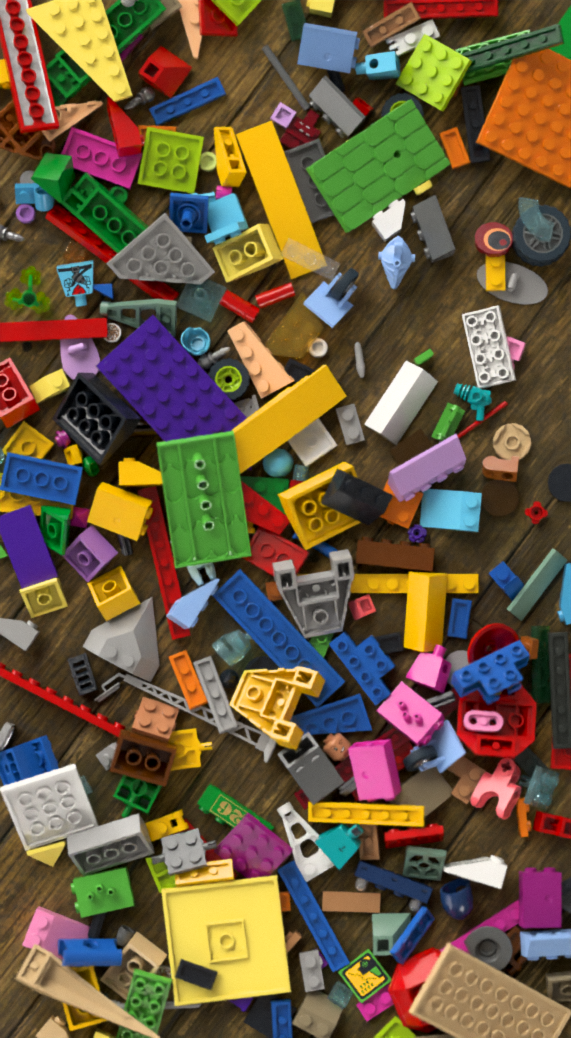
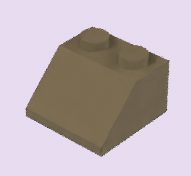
[292,990,345,1038]

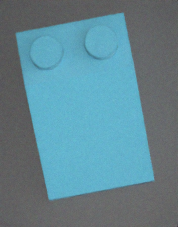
[419,489,482,532]

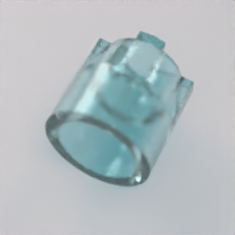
[293,464,310,482]

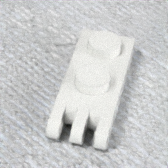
[385,19,440,56]

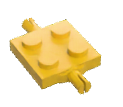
[168,728,213,771]

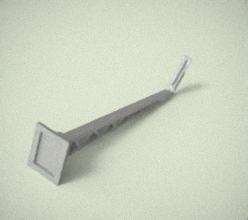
[94,673,277,763]

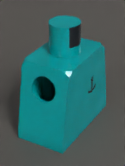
[315,823,364,870]

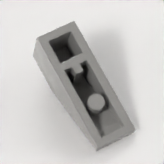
[0,618,40,651]

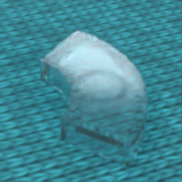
[518,197,554,242]

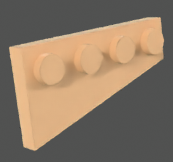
[227,321,295,399]

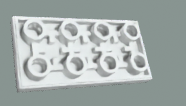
[462,305,516,389]

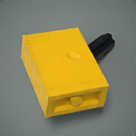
[87,482,153,556]

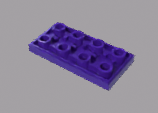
[0,504,59,589]

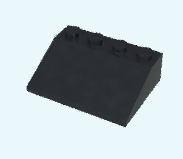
[52,372,141,465]

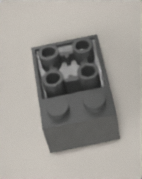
[277,732,345,805]

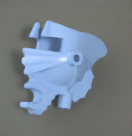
[378,236,415,289]

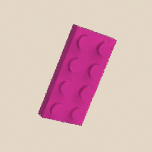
[61,127,143,190]

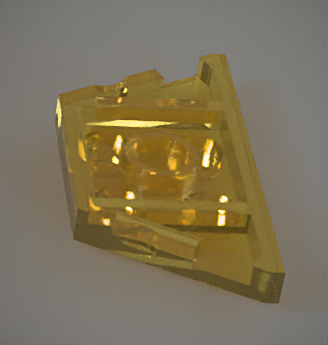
[264,292,324,359]

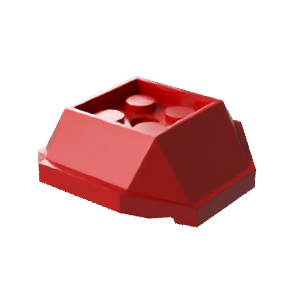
[456,682,536,758]
[388,947,442,1033]

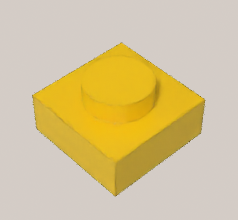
[64,444,83,466]

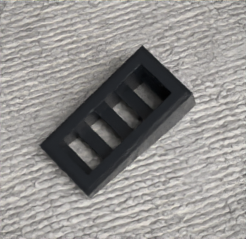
[67,653,98,696]

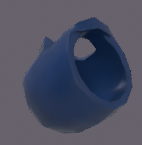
[440,877,473,920]

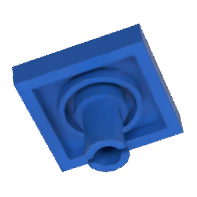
[169,193,209,234]

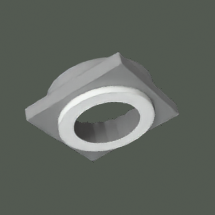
[0,722,15,751]

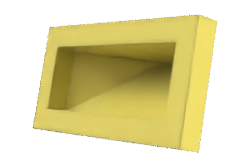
[27,840,67,867]

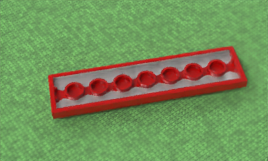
[0,0,59,133]

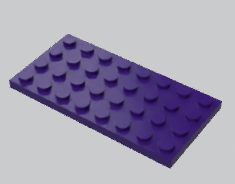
[96,315,247,442]

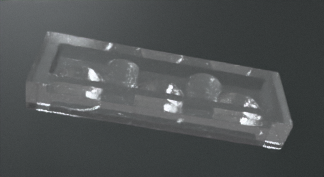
[280,238,340,281]

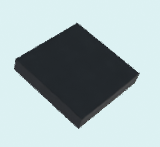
[243,994,297,1038]

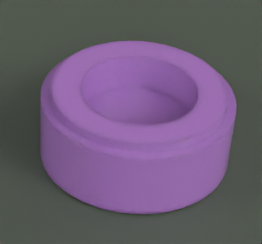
[16,204,36,224]

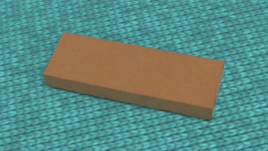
[362,2,421,48]
[322,891,381,913]

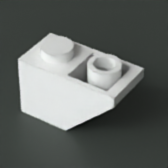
[372,199,405,242]

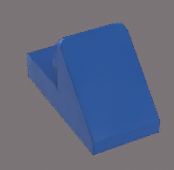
[488,561,524,601]

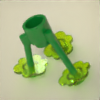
[4,266,50,314]

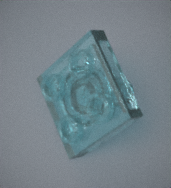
[177,279,227,323]
[519,766,560,809]

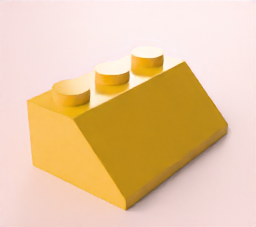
[62,966,108,1031]

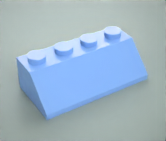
[520,928,571,961]

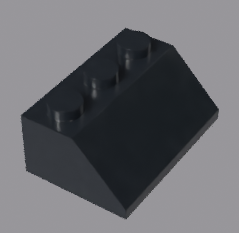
[320,468,393,525]

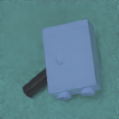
[297,23,360,92]

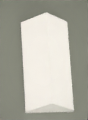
[364,361,438,445]

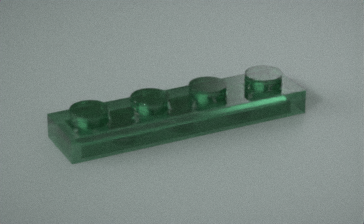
[531,626,550,703]

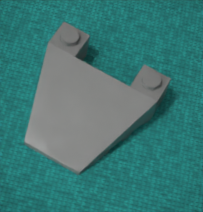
[272,549,354,638]

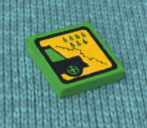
[338,949,391,1004]

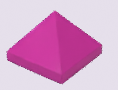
[70,507,90,528]

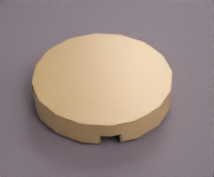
[493,423,531,460]

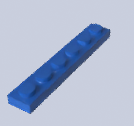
[277,860,350,972]

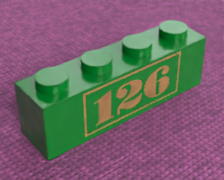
[197,783,274,831]

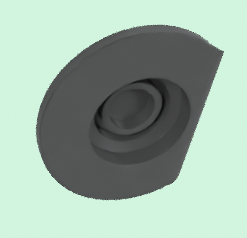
[464,926,512,971]

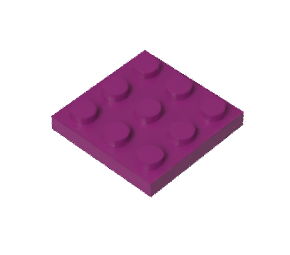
[214,813,293,878]

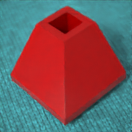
[138,46,192,99]

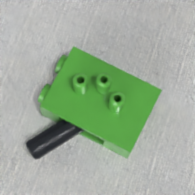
[71,866,135,939]

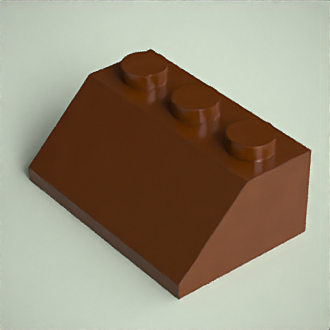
[109,729,177,787]

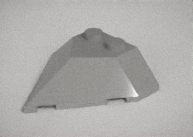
[83,597,160,682]

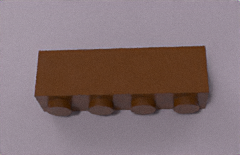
[355,537,435,572]

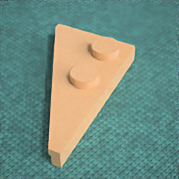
[178,0,202,59]
[42,101,103,142]

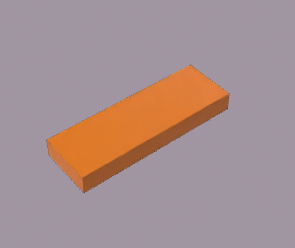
[168,650,208,710]

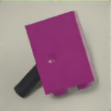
[519,867,571,928]

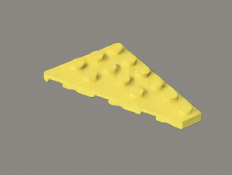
[26,0,133,102]

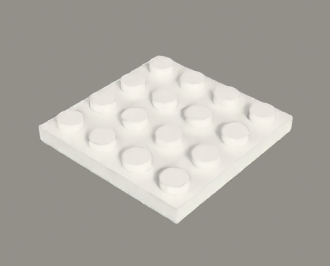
[0,764,99,851]

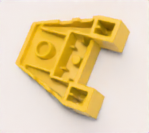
[229,667,326,750]

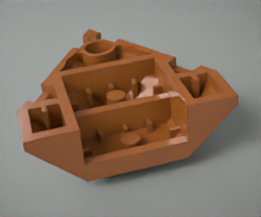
[0,99,56,161]

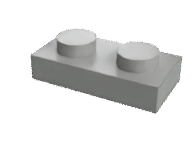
[336,404,365,446]
[299,949,325,992]

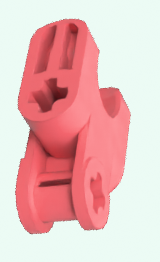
[470,758,521,819]

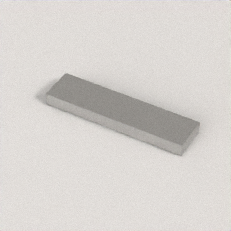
[193,656,238,734]

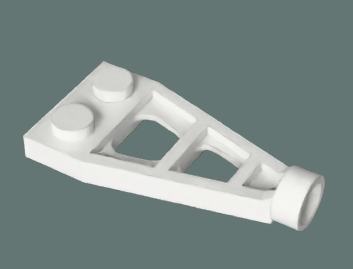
[277,802,334,882]

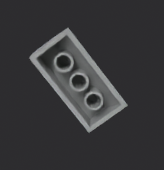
[67,814,155,876]

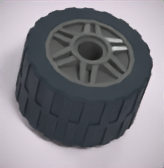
[512,205,571,267]

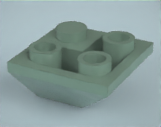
[372,913,411,956]

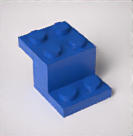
[0,735,59,786]

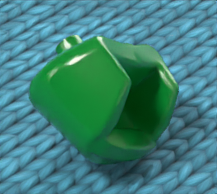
[82,456,99,477]

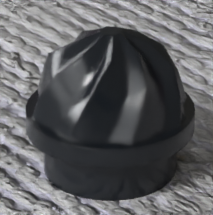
[220,669,239,688]

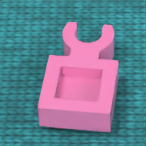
[507,336,526,368]

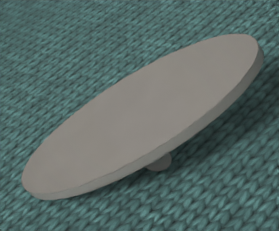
[477,262,548,305]

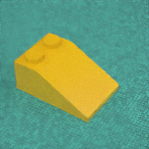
[119,458,163,487]

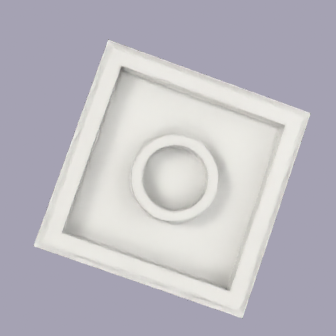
[288,418,338,467]

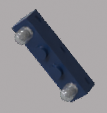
[354,860,432,912]

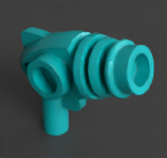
[453,383,492,421]

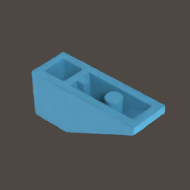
[557,563,571,625]

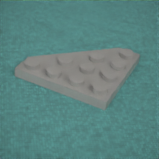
[107,213,215,285]

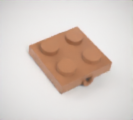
[131,697,180,743]

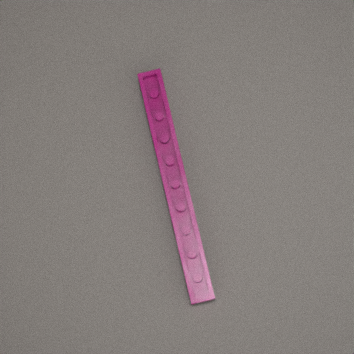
[356,899,519,1021]

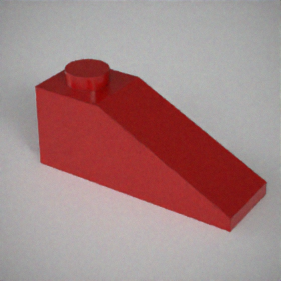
[106,97,144,157]

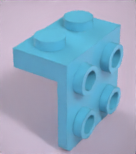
[205,193,249,245]

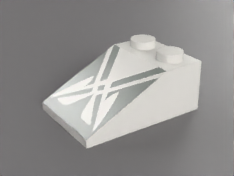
[443,855,507,889]

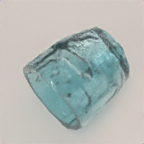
[211,629,252,667]

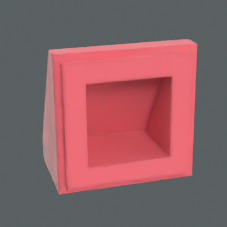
[348,594,376,620]

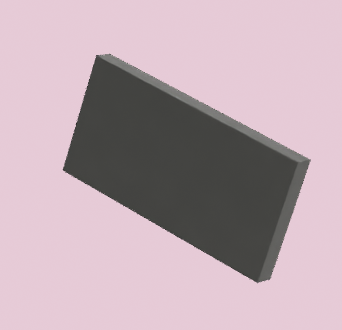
[284,139,334,224]

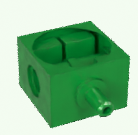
[113,775,162,818]

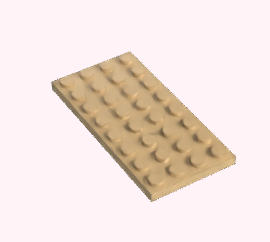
[409,943,571,1038]

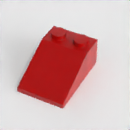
[0,358,40,428]

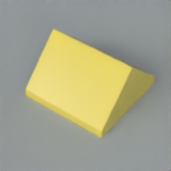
[20,578,68,618]

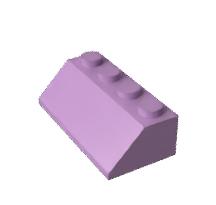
[387,434,466,502]

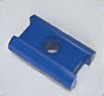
[57,939,122,966]

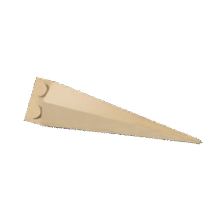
[15,944,160,1038]

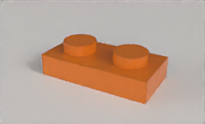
[516,796,531,837]

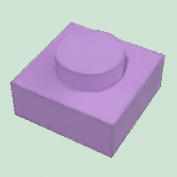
[270,102,297,129]

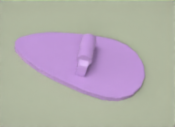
[60,315,100,380]

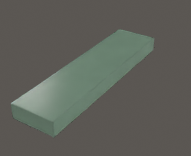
[507,548,567,621]

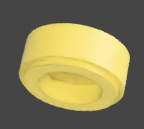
[413,180,433,195]

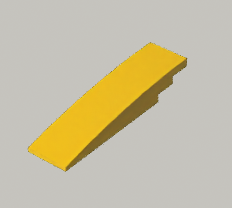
[236,121,327,280]
[231,365,346,474]

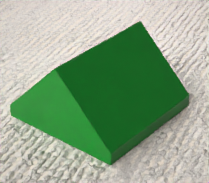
[31,153,76,203]
[40,505,71,555]

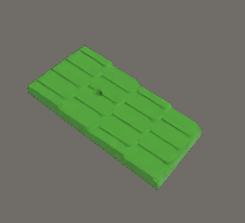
[306,99,451,233]
[157,431,251,568]

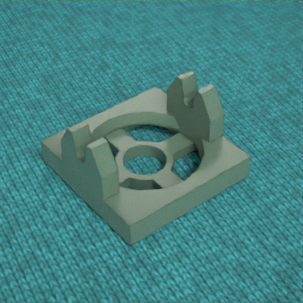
[402,845,446,881]

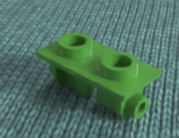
[431,403,465,442]

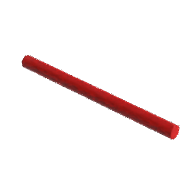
[457,401,508,439]

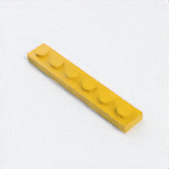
[308,801,425,827]

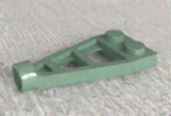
[100,299,177,337]

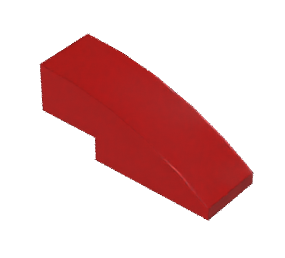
[532,811,571,839]

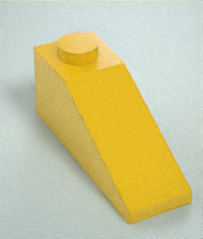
[214,127,247,187]

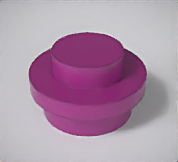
[54,430,71,449]

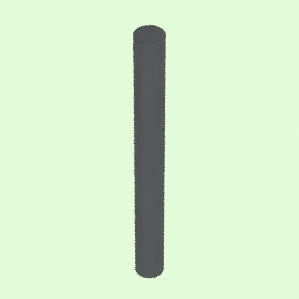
[262,45,311,111]

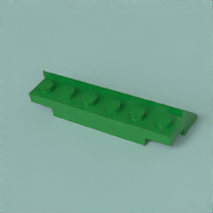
[61,172,149,253]

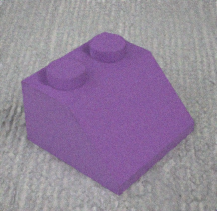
[62,525,118,583]

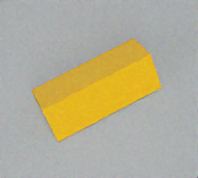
[403,571,448,652]

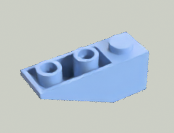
[166,578,219,629]

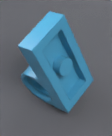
[15,183,55,211]

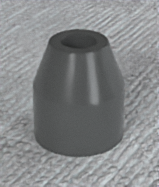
[116,925,135,946]

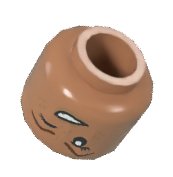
[323,733,351,762]

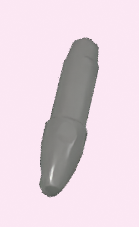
[354,342,365,378]

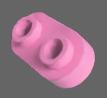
[463,710,503,733]

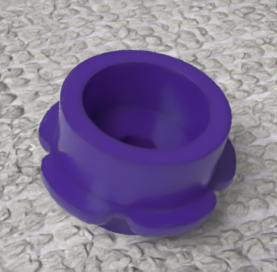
[408,524,427,543]

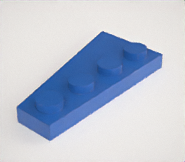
[290,693,372,735]

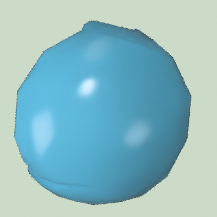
[181,327,211,356]
[262,448,294,477]

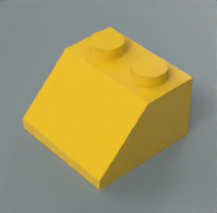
[87,566,140,621]

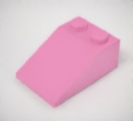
[22,906,90,959]

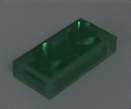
[281,0,306,42]

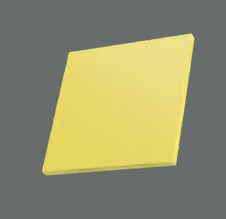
[161,875,291,1006]

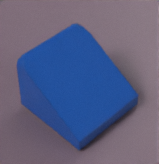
[93,284,114,301]

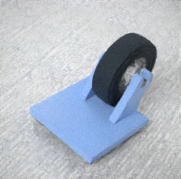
[303,268,359,328]
[403,720,466,773]

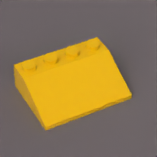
[278,462,361,550]

